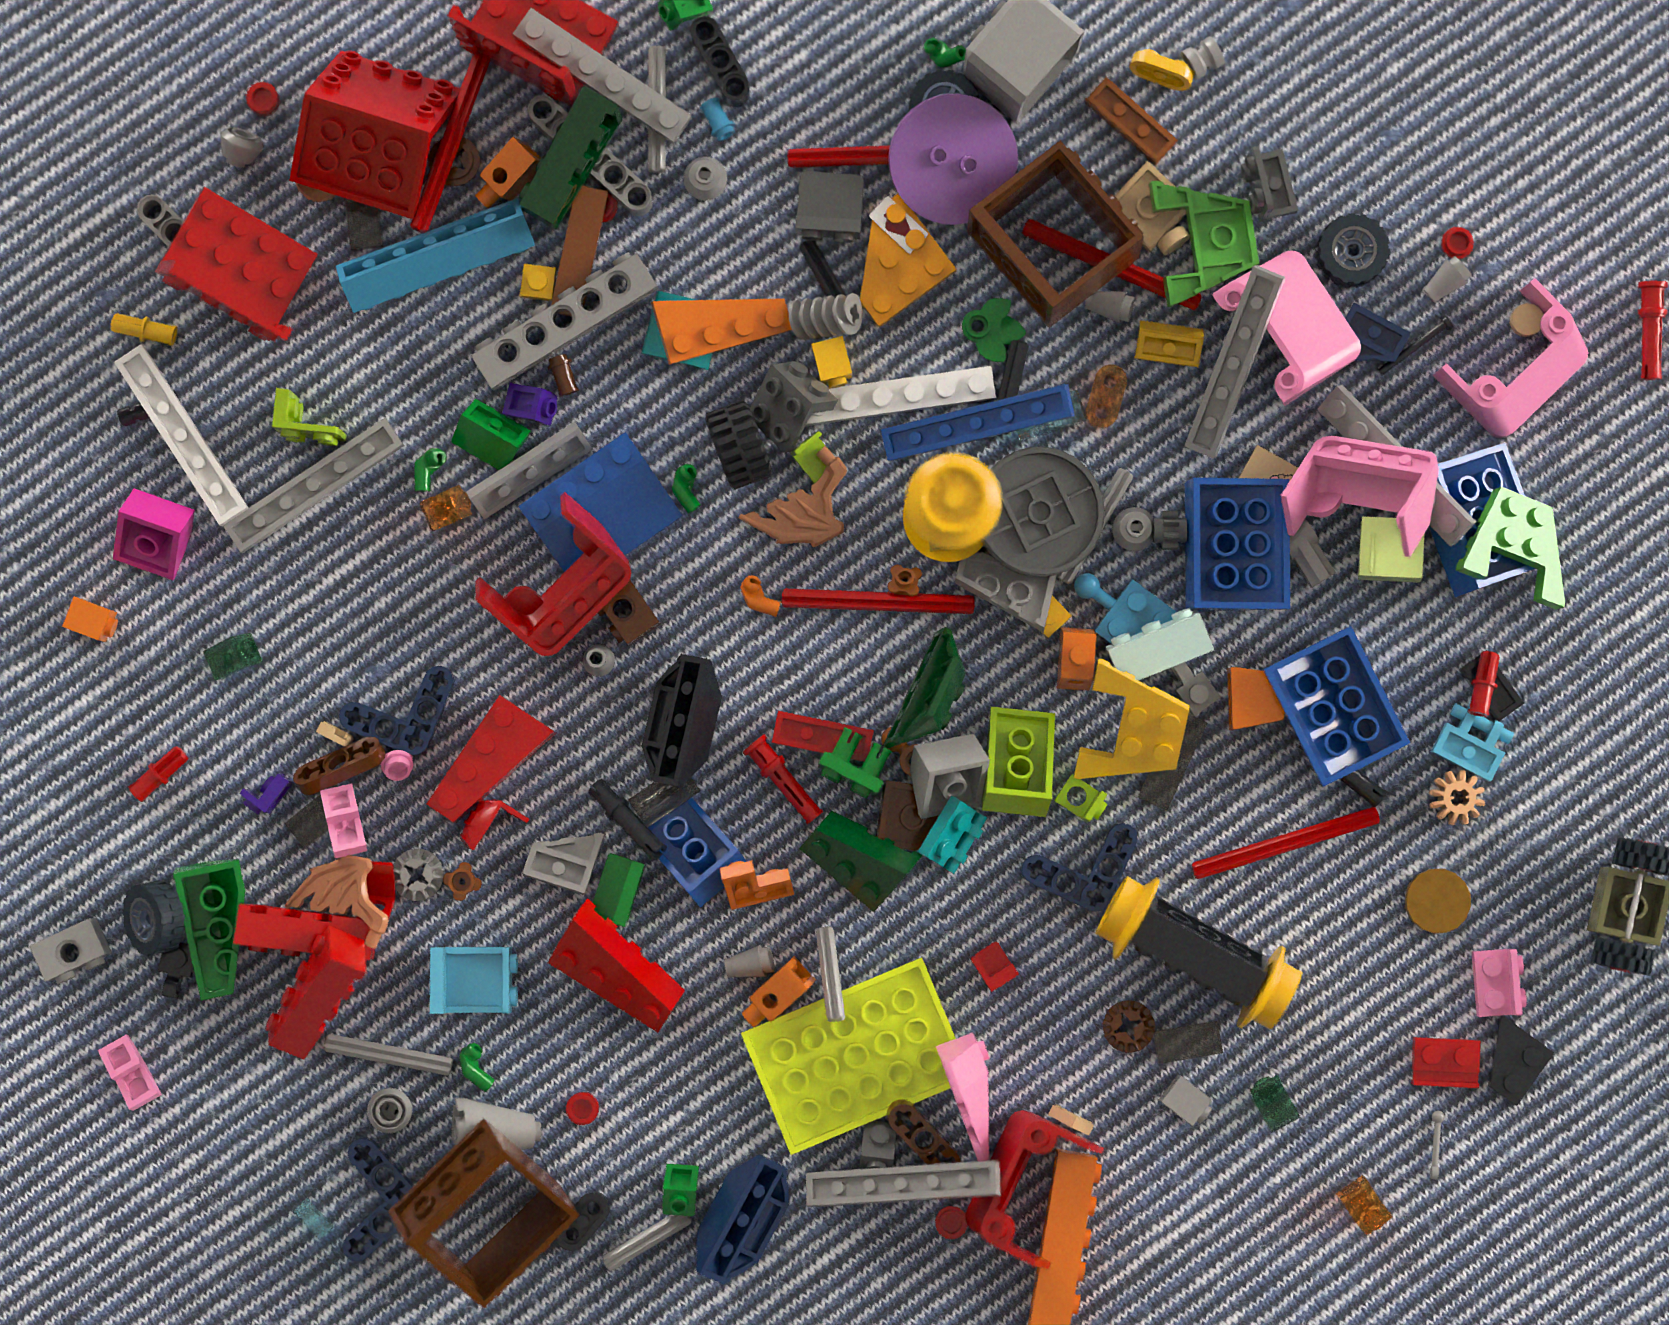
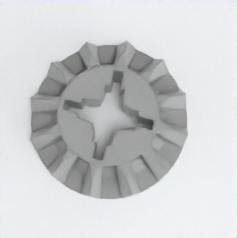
[394,849,444,901]

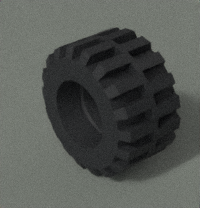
[705,400,772,490]

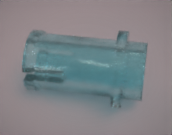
[293,1198,335,1240]

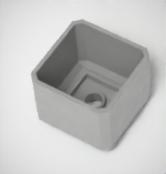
[963,0,1085,124]

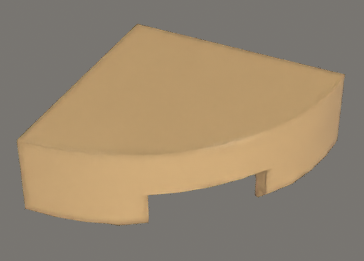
[316,721,355,747]
[1048,1105,1094,1135]

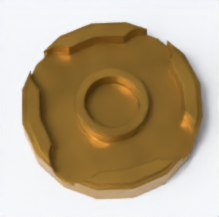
[1405,869,1471,933]

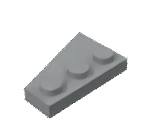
[955,553,1057,633]

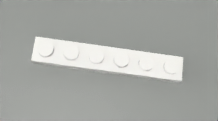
[114,345,249,526]
[806,366,996,426]

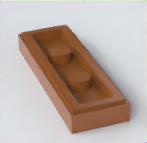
[1084,77,1178,166]

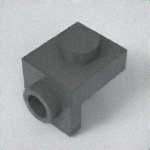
[859,1121,896,1169]

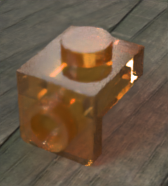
[420,485,472,531]
[1336,1175,1392,1235]

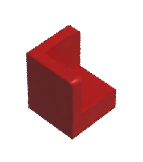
[969,941,1019,992]

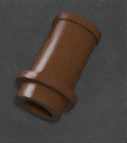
[547,354,579,397]

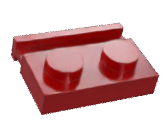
[1411,1037,1481,1088]

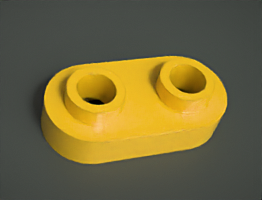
[1129,49,1194,91]

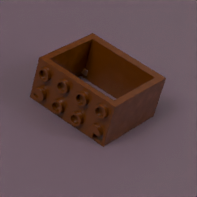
[967,140,1144,328]
[388,1118,579,1309]

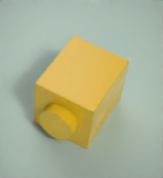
[811,336,852,389]

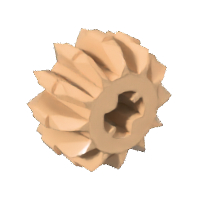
[1429,770,1485,825]

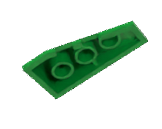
[173,859,246,1001]

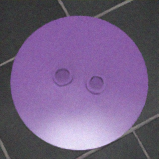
[889,94,1018,225]

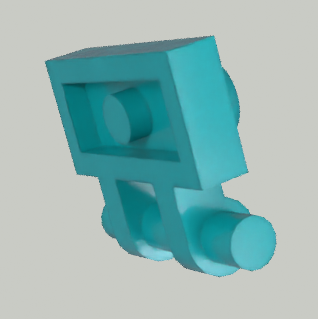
[918,795,987,874]

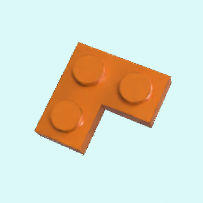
[720,860,795,910]

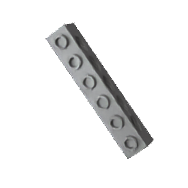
[471,252,659,390]

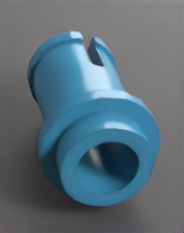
[700,97,735,141]

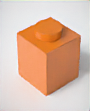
[62,596,118,643]

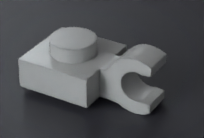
[1170,662,1221,717]

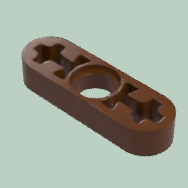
[293,737,386,795]
[887,1099,961,1165]

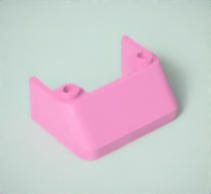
[1432,278,1588,438]
[1281,436,1438,557]

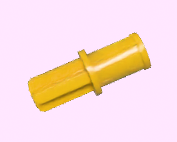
[111,313,178,346]

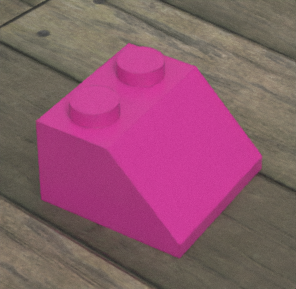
[113,488,195,580]

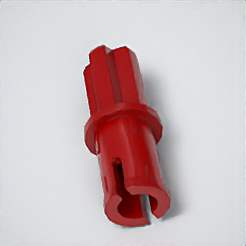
[1468,651,1500,717]
[128,746,188,802]

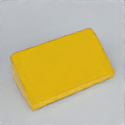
[1135,320,1204,367]

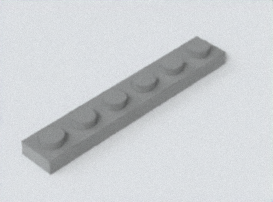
[513,8,692,144]
[1184,265,1286,459]
[1317,385,1476,546]
[223,418,404,553]
[806,1161,1000,1207]

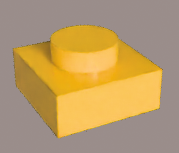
[520,264,557,301]
[1040,595,1072,639]

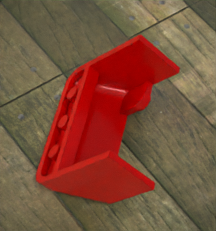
[475,492,631,656]
[965,1110,1104,1269]

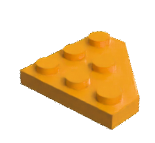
[860,194,957,328]

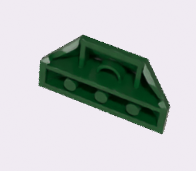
[883,627,966,749]

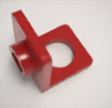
[357,861,396,919]

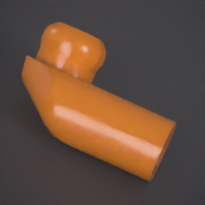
[741,575,781,617]

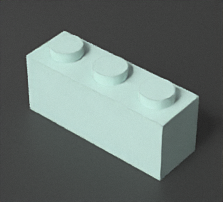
[1106,608,1214,680]

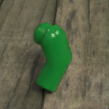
[924,37,966,68]
[414,448,447,492]
[671,464,701,514]
[459,1043,494,1092]

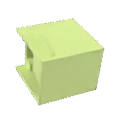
[1358,516,1425,583]

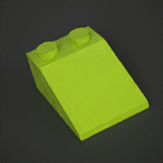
[981,707,1055,817]

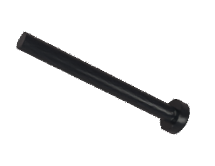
[1378,315,1454,376]

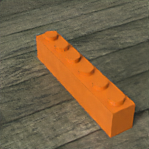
[1027,1148,1102,1325]

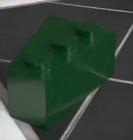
[799,811,923,912]

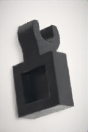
[158,942,194,998]

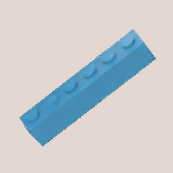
[336,198,535,313]

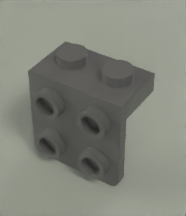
[1241,146,1299,222]
[795,171,864,243]
[750,361,838,453]

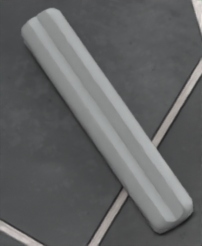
[816,926,845,1022]
[602,1215,692,1271]

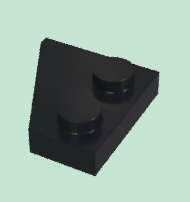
[1488,1015,1555,1106]

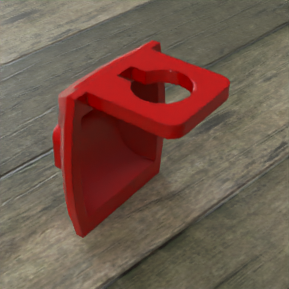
[459,799,529,851]

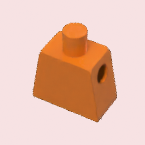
[475,137,541,209]
[1057,627,1096,691]
[1227,667,1285,730]
[742,956,816,1027]

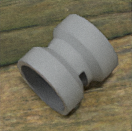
[1181,36,1225,80]

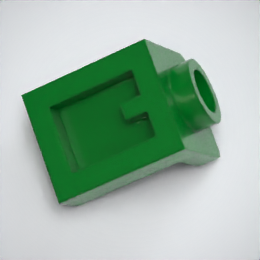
[658,0,714,31]
[662,1163,699,1217]

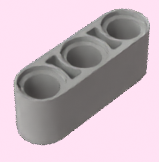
[137,194,183,247]

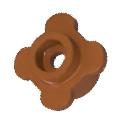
[887,565,922,596]
[443,862,482,901]

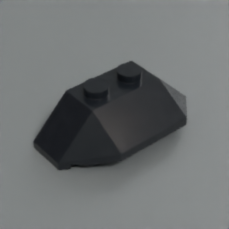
[641,654,722,788]

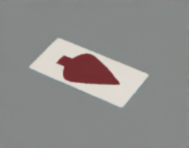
[869,196,928,254]

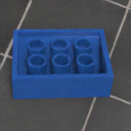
[518,432,683,572]
[1429,443,1536,597]
[1185,478,1290,611]
[1263,626,1410,787]

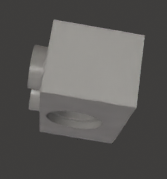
[29,918,112,984]

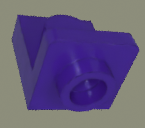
[502,383,558,426]
[239,774,294,815]

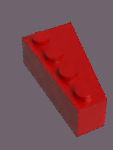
[426,695,557,823]
[547,898,685,1033]
[233,903,376,960]
[265,925,366,1060]

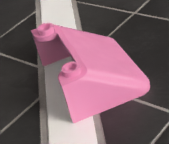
[1212,251,1361,406]

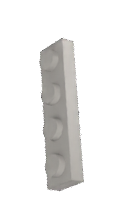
[466,422,593,520]

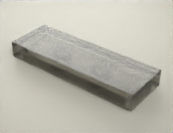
[1137,714,1207,811]

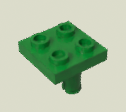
[818,727,892,799]

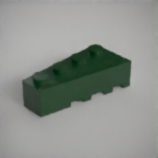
[519,86,623,230]

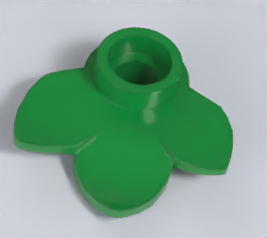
[962,298,1026,363]

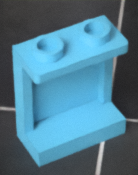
[430,947,518,1014]

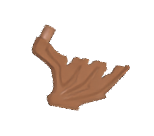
[739,446,847,547]
[285,855,389,949]

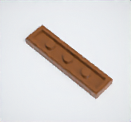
[551,186,609,316]

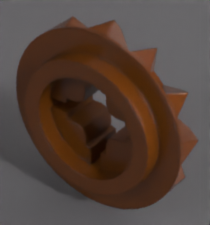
[428,137,480,187]
[1102,1000,1155,1053]

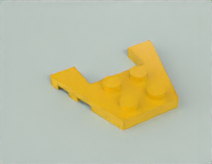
[1074,658,1189,779]

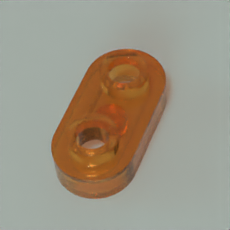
[1085,364,1127,429]

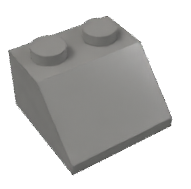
[910,733,990,819]

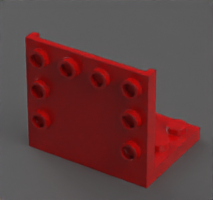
[447,0,619,107]
[289,51,460,219]
[155,187,318,342]

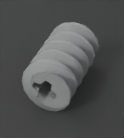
[788,293,863,340]

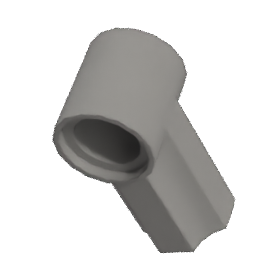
[1290,519,1336,588]

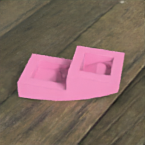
[320,783,367,859]
[98,1034,162,1111]

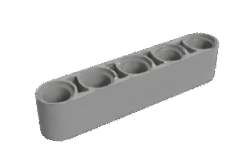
[527,95,653,217]

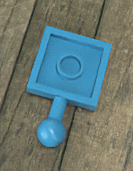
[1074,573,1176,645]

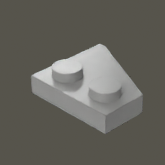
[522,833,604,895]

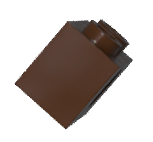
[598,580,661,646]

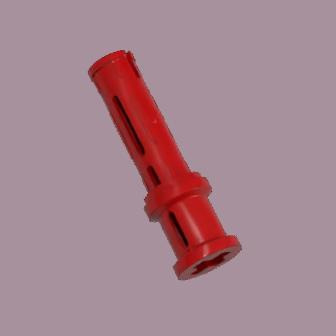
[1638,281,1668,380]
[742,734,823,825]

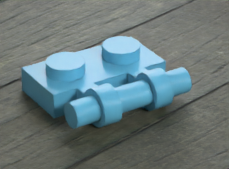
[1431,703,1514,782]

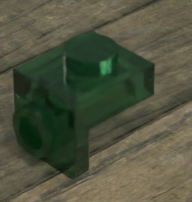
[203,633,262,681]
[1249,1075,1300,1133]

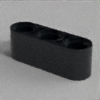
[690,16,750,108]

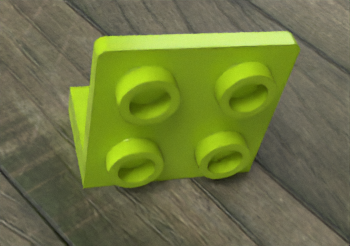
[272,388,347,446]

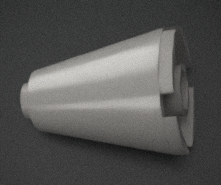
[451,1098,541,1150]

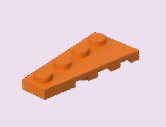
[651,298,792,365]

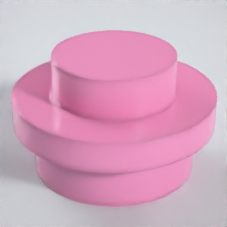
[381,750,414,781]

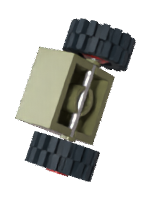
[1587,837,1669,976]

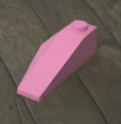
[936,1033,990,1162]

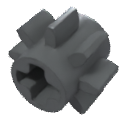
[1153,511,1187,550]

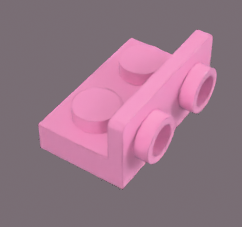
[1471,949,1526,1017]

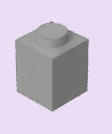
[1158,1074,1212,1126]

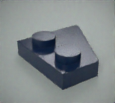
[1345,303,1411,362]

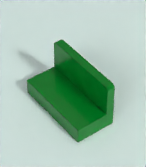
[451,398,531,470]
[593,853,646,927]

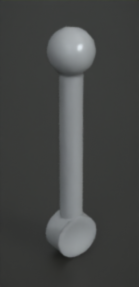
[1430,1110,1445,1180]

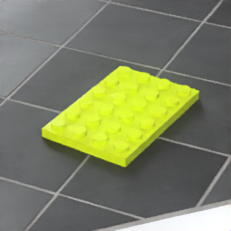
[741,957,956,1155]

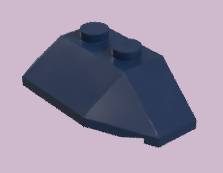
[696,1154,789,1285]

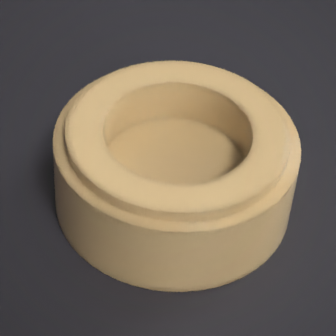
[1157,226,1190,255]
[1510,303,1543,337]

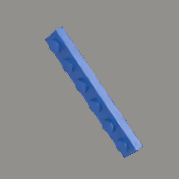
[881,384,1075,461]

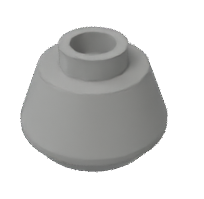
[220,127,264,168]
[683,157,727,201]
[1112,507,1154,551]
[367,1088,412,1133]

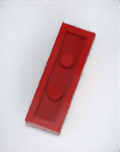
[772,711,874,762]

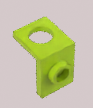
[789,431,826,483]
[1054,774,1108,822]

